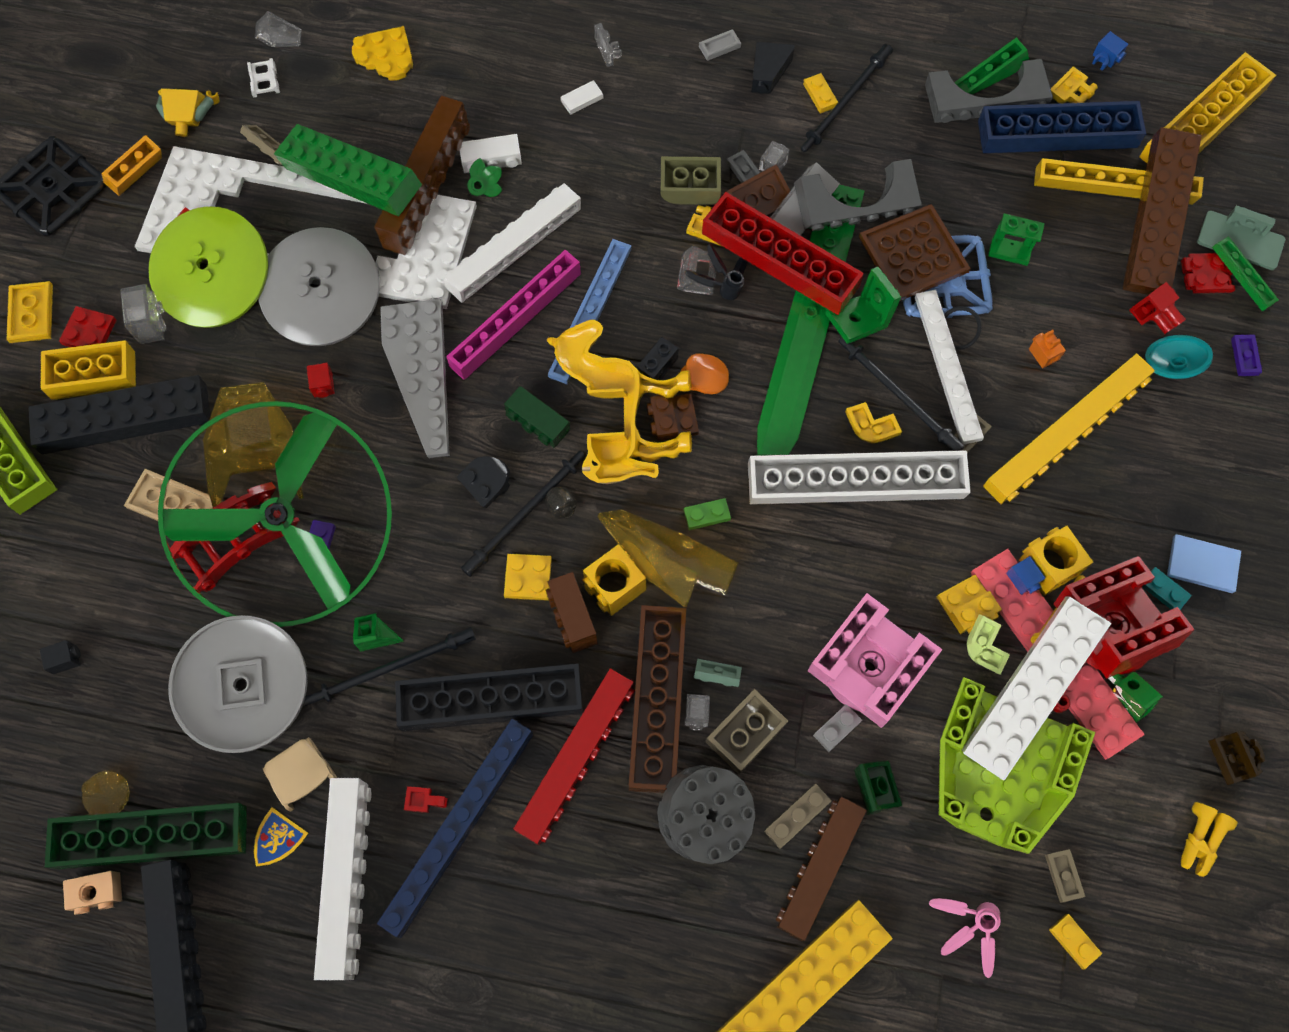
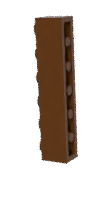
[775,797,867,941]

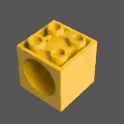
[1019,526,1094,596]
[582,544,646,616]

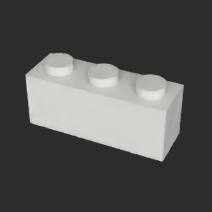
[460,134,522,173]

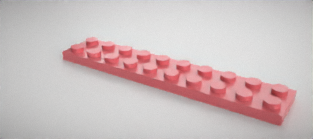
[971,549,1145,760]

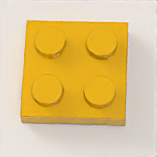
[504,554,552,600]

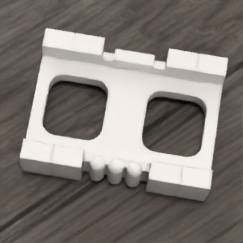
[247,58,280,98]

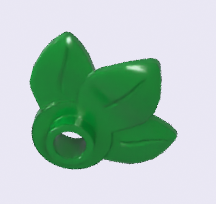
[467,158,502,197]

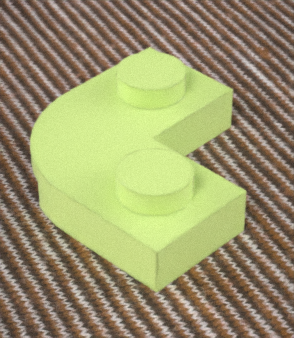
[967,614,1010,675]

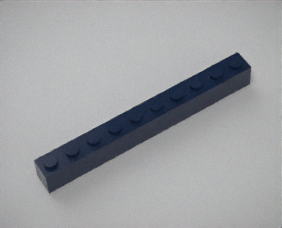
[377,719,533,938]

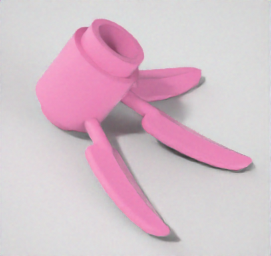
[929,898,1000,978]

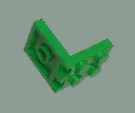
[825,267,901,344]

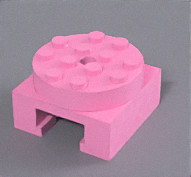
[808,593,942,728]

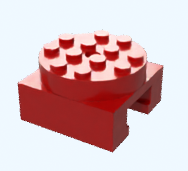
[1053,556,1195,679]

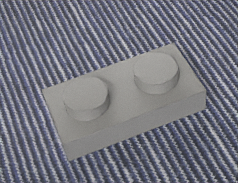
[813,704,862,752]

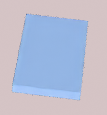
[1167,534,1241,594]

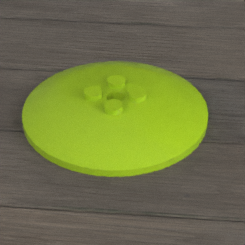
[149,207,268,328]

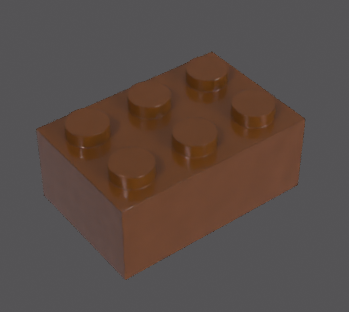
[545,572,598,653]

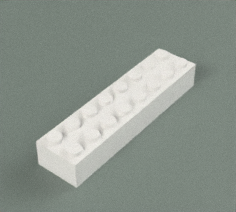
[962,597,1111,780]
[314,778,371,980]

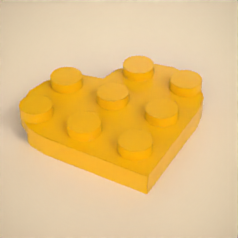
[352,26,413,81]

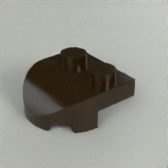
[1208,731,1265,785]

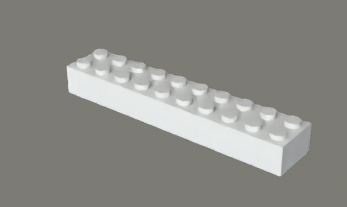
[748,451,970,504]

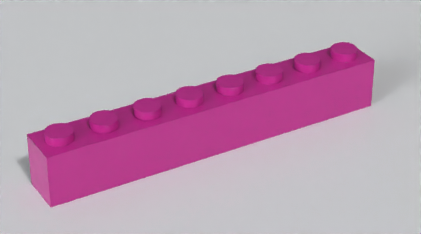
[446,250,581,380]

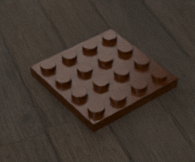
[859,204,971,301]

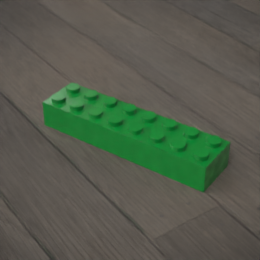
[274,124,422,217]

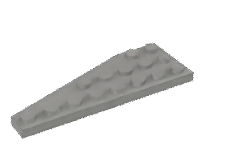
[381,299,450,458]

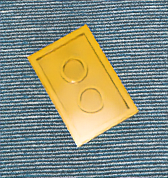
[7,281,53,343]

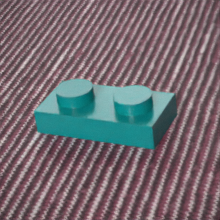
[1142,567,1192,610]

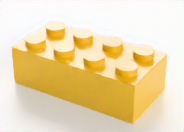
[41,340,136,400]

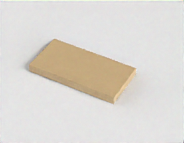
[124,469,222,521]

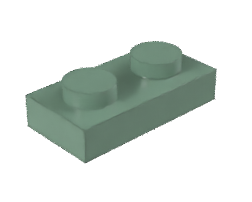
[694,659,742,687]

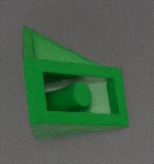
[353,613,405,651]

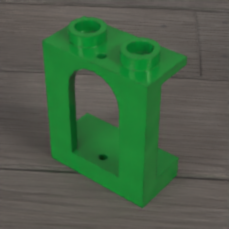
[988,213,1045,266]

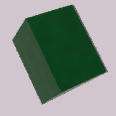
[854,761,902,815]

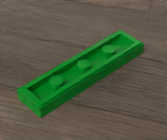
[1212,236,1279,311]

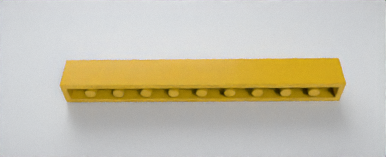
[983,353,1155,504]

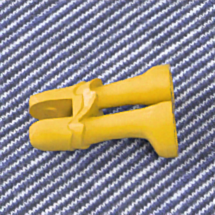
[1181,802,1238,877]

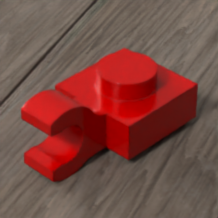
[404,786,448,813]

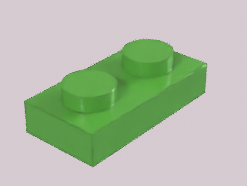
[684,498,731,530]

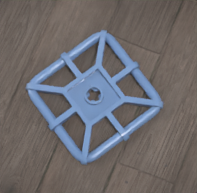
[903,235,993,318]

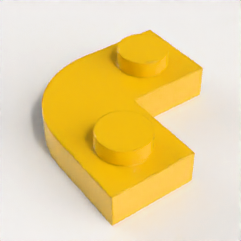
[845,402,902,443]

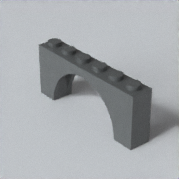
[925,59,1053,123]
[794,159,922,232]

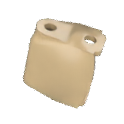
[263,737,337,812]

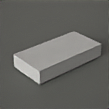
[699,29,741,61]

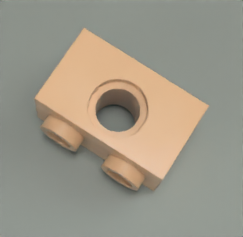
[63,871,122,915]

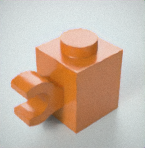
[1029,330,1066,369]

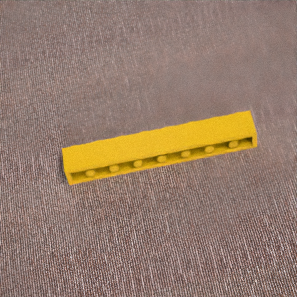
[1034,158,1204,205]

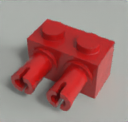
[1129,282,1186,335]

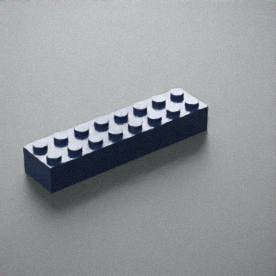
[978,101,1146,153]

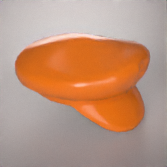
[680,353,729,395]

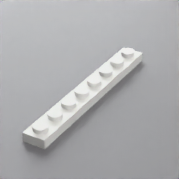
[915,290,984,444]

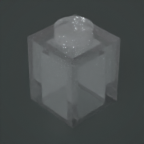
[759,141,790,171]
[685,694,710,730]

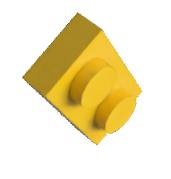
[803,73,838,113]
[1049,914,1102,969]

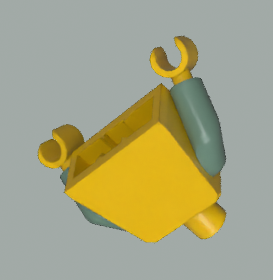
[156,89,220,137]

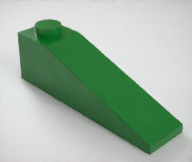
[954,37,1029,95]

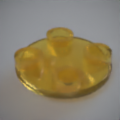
[82,771,129,815]

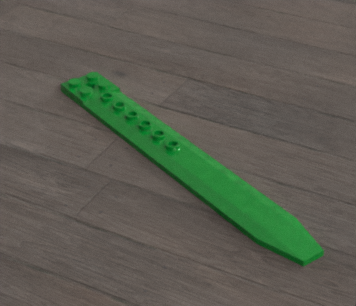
[757,184,864,456]

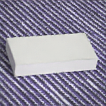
[560,80,603,115]

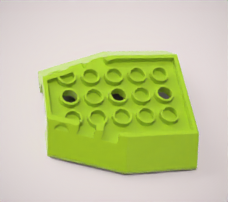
[939,677,1095,854]

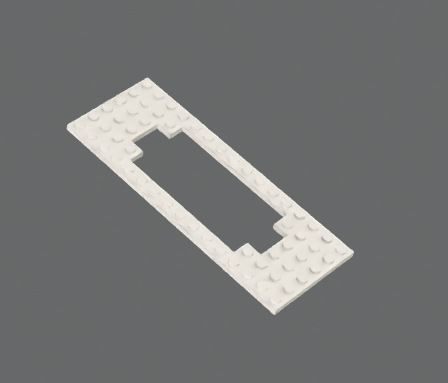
[135,146,477,309]

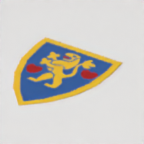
[254,807,308,866]

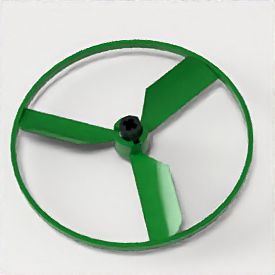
[158,401,392,627]

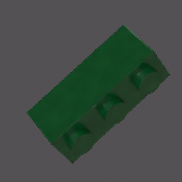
[504,386,570,448]

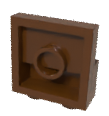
[647,394,699,442]

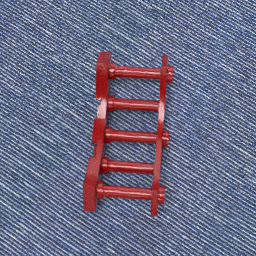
[170,482,300,592]

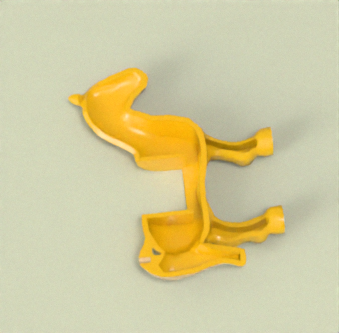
[547,320,692,484]

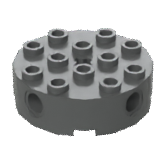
[657,765,755,864]

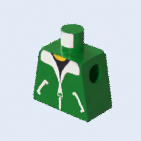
[1108,672,1163,723]

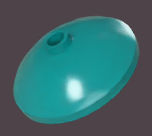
[1145,335,1213,379]

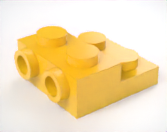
[937,575,1002,635]

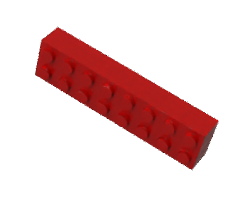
[702,192,864,315]

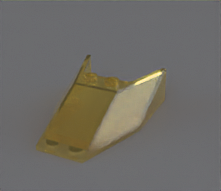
[203,382,304,508]
[598,509,738,607]

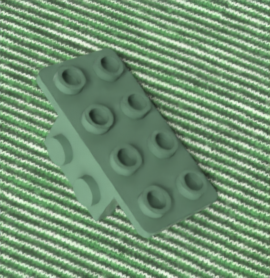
[1197,205,1286,270]

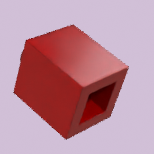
[307,363,335,398]

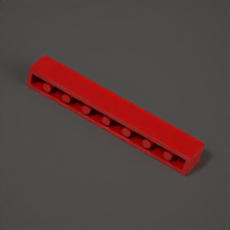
[513,669,635,845]

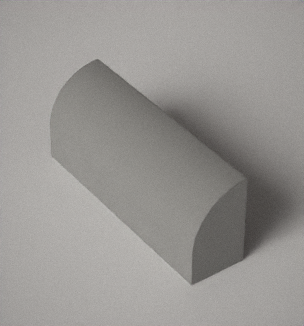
[770,162,840,236]

